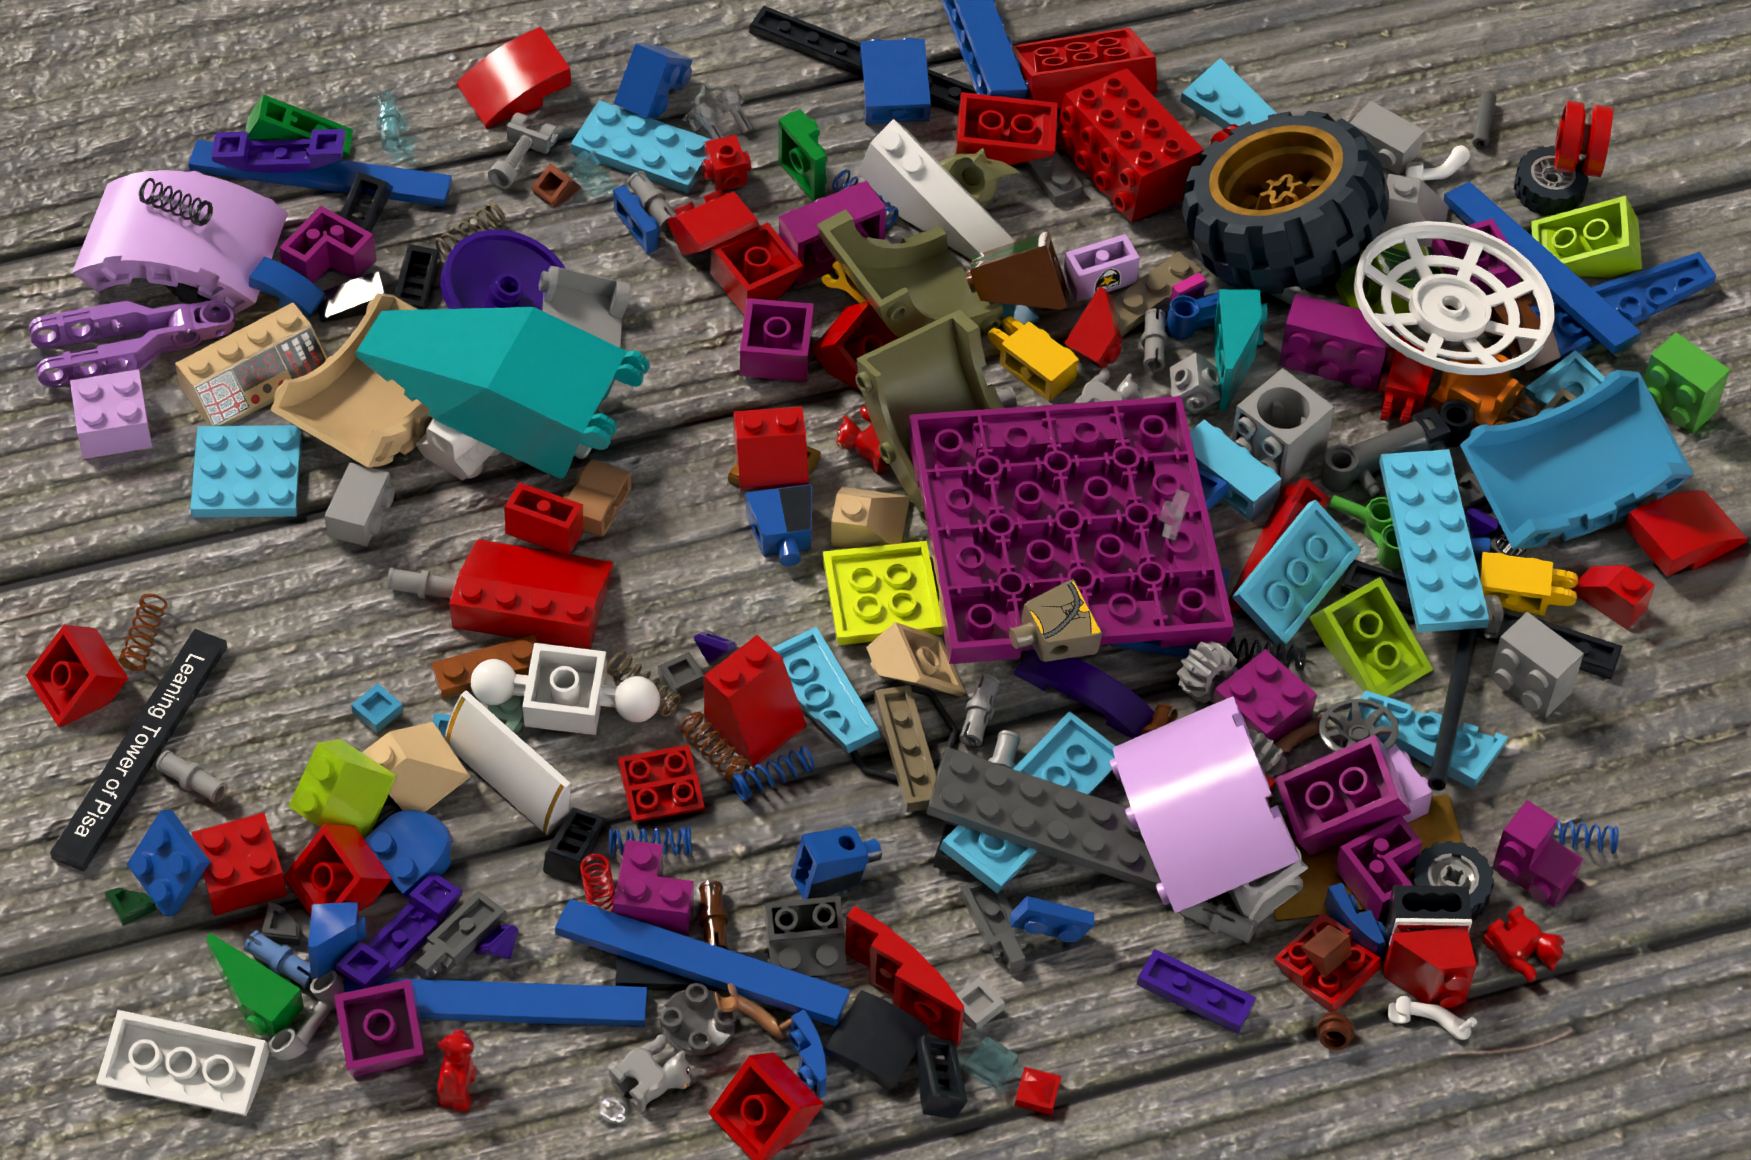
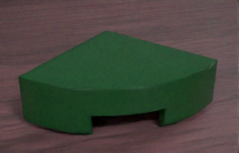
[104,888,157,926]

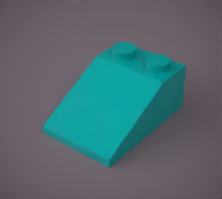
[1213,289,1267,411]

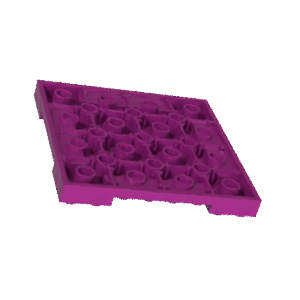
[907,396,1234,664]

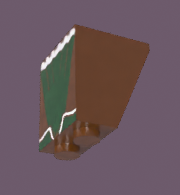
[966,231,1070,310]

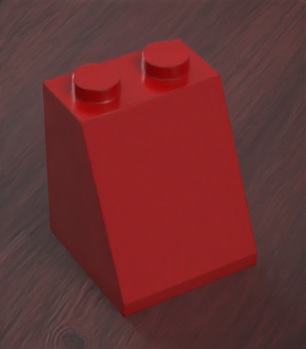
[703,635,806,768]

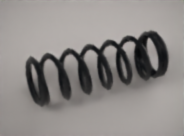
[139,178,213,226]
[1226,636,1306,672]

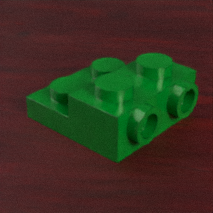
[778,109,828,202]

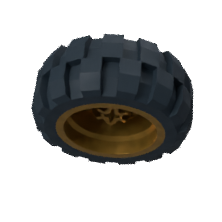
[1182,111,1389,294]

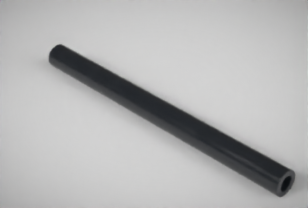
[1428,628,1478,791]

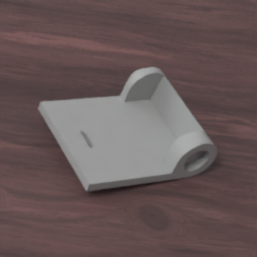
[539,266,630,348]

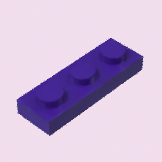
[1137,949,1256,1034]

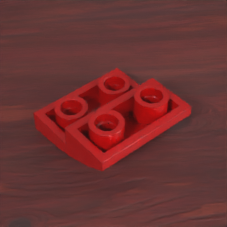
[618,744,705,823]
[1274,913,1382,1012]

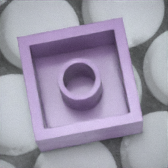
[70,369,153,459]

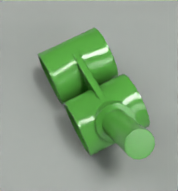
[1329,495,1403,569]

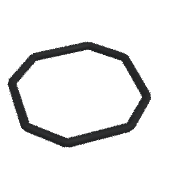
[850,681,958,783]

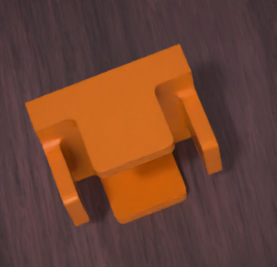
[1429,346,1524,429]

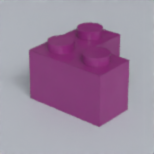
[279,206,377,284]
[1492,800,1584,907]
[1335,815,1423,923]
[613,840,694,936]

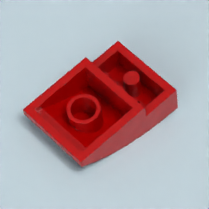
[457,26,571,128]
[1625,490,1748,577]

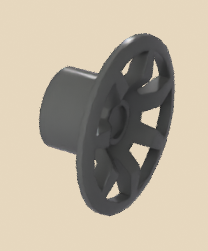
[1319,699,1399,752]

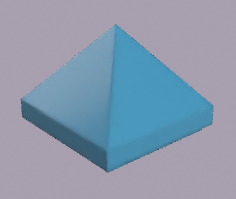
[1002,303,1039,325]

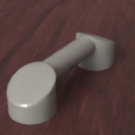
[268,970,344,1060]

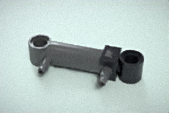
[1321,400,1474,498]

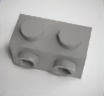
[1350,101,1425,175]
[325,462,395,547]

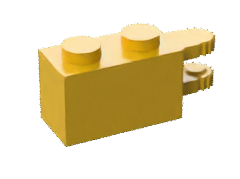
[987,316,1079,402]
[1478,552,1578,616]

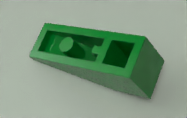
[245,94,353,157]
[206,933,304,1038]

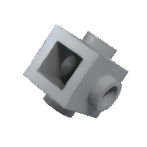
[1170,353,1220,414]

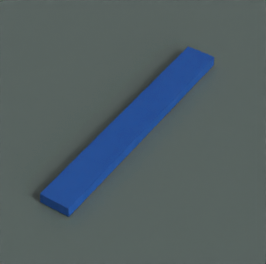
[188,140,452,207]
[1444,181,1641,354]
[555,899,850,1026]
[343,977,647,1027]

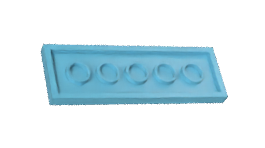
[1379,449,1489,633]
[939,711,1115,894]

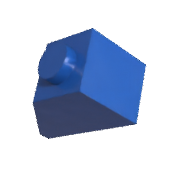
[308,902,367,979]

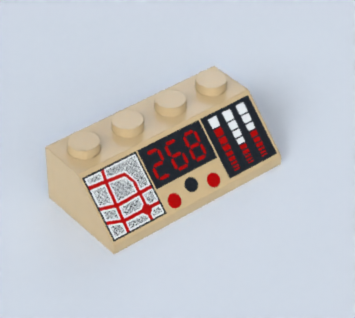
[175,302,327,426]

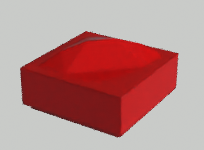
[1015,1067,1062,1115]

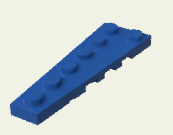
[1531,252,1716,365]

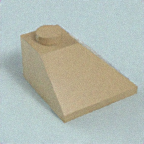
[831,487,910,549]
[866,622,966,697]
[362,722,471,812]

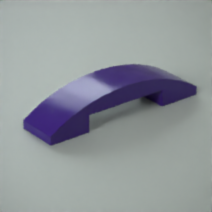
[211,129,346,173]
[1014,650,1154,739]
[336,872,462,988]

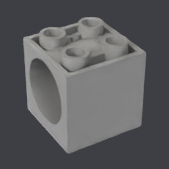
[1231,368,1334,486]

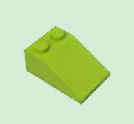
[1531,196,1642,278]
[1309,577,1434,697]

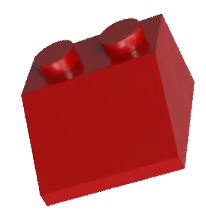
[667,189,760,255]
[710,222,804,315]
[811,302,899,392]
[733,407,809,491]
[25,624,129,727]
[284,824,392,916]
[1383,926,1477,1008]
[708,1052,824,1160]

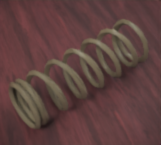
[435,201,506,259]
[607,651,681,717]

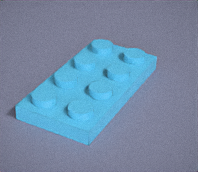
[570,100,712,194]
[1232,500,1362,646]

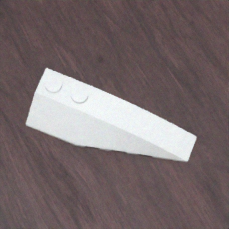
[858,119,1016,260]

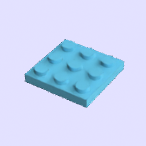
[190,425,302,518]

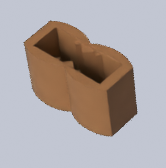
[563,459,631,537]

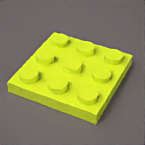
[823,541,943,646]

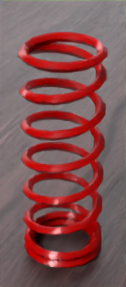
[580,854,615,913]

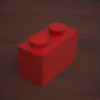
[504,482,583,556]

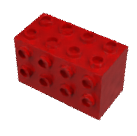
[1056,68,1204,222]

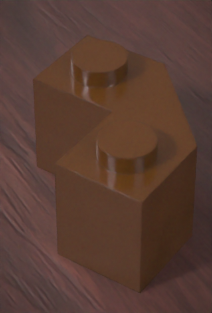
[1484,294,1561,371]

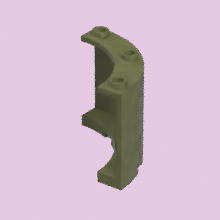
[817,209,1004,338]
[855,309,1004,526]

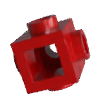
[702,135,751,191]

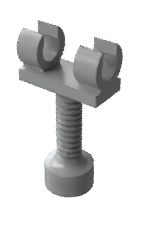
[488,112,558,189]

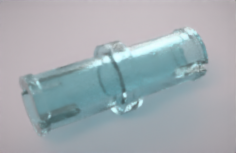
[376,92,402,152]

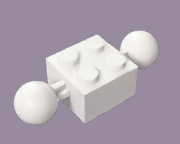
[471,643,660,735]

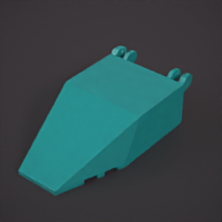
[355,307,651,479]

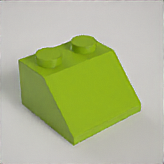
[288,739,397,840]

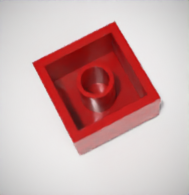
[191,812,287,916]

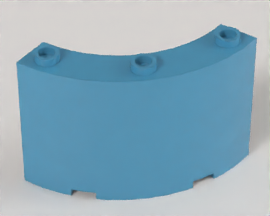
[1460,370,1694,549]

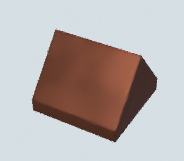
[1301,925,1352,978]

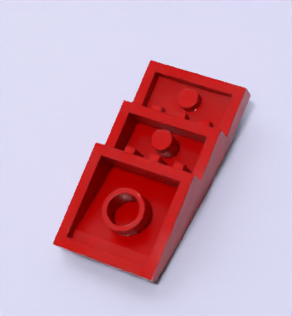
[845,905,964,1048]

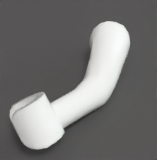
[1406,145,1470,181]
[1388,996,1477,1040]

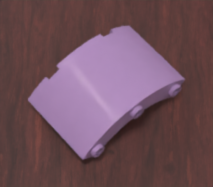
[72,170,288,314]
[1109,696,1300,913]

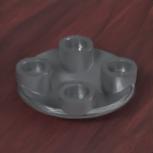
[660,983,736,1055]

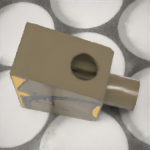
[1009,579,1102,662]

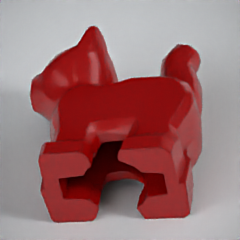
[836,406,888,474]
[1483,905,1565,982]
[437,1030,477,1111]

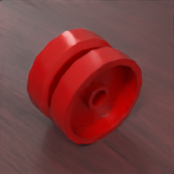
[1554,100,1613,178]

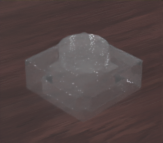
[1159,489,1190,540]

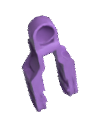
[29,300,235,387]

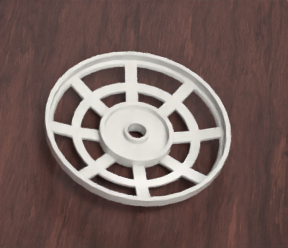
[1354,221,1554,375]

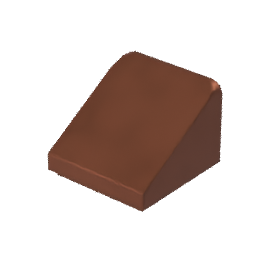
[531,163,581,208]

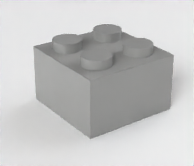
[1489,612,1584,719]

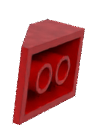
[955,92,1058,165]

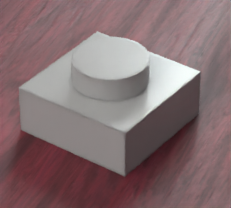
[956,977,1005,1031]

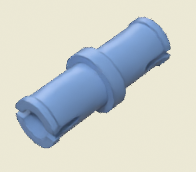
[243,930,314,989]

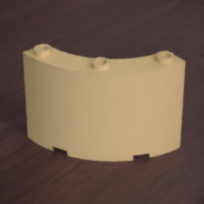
[270,293,433,468]

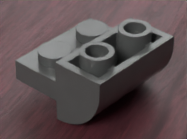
[765,896,847,978]

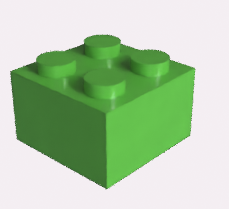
[1643,332,1730,434]

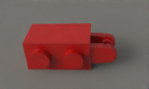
[1378,336,1434,425]

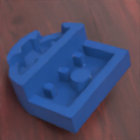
[365,810,453,898]

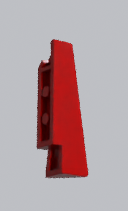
[1228,478,1330,612]

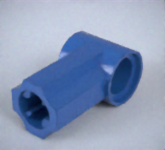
[1165,292,1219,340]

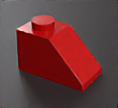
[1064,286,1122,369]
[1570,565,1655,630]

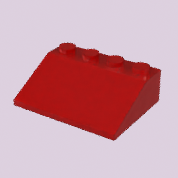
[1012,27,1158,109]
[449,539,614,650]

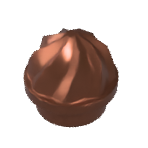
[1316,1010,1355,1050]

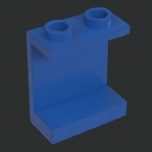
[860,37,931,124]

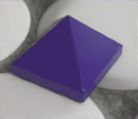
[1466,507,1502,538]
[694,632,737,664]
[474,925,519,959]

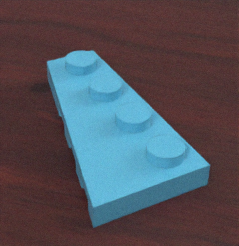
[1180,58,1277,129]
[1525,350,1605,406]
[773,627,881,753]
[1347,690,1508,789]

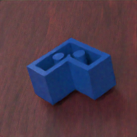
[613,43,693,119]

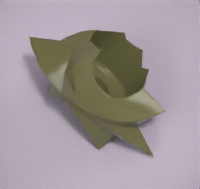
[939,148,1020,207]

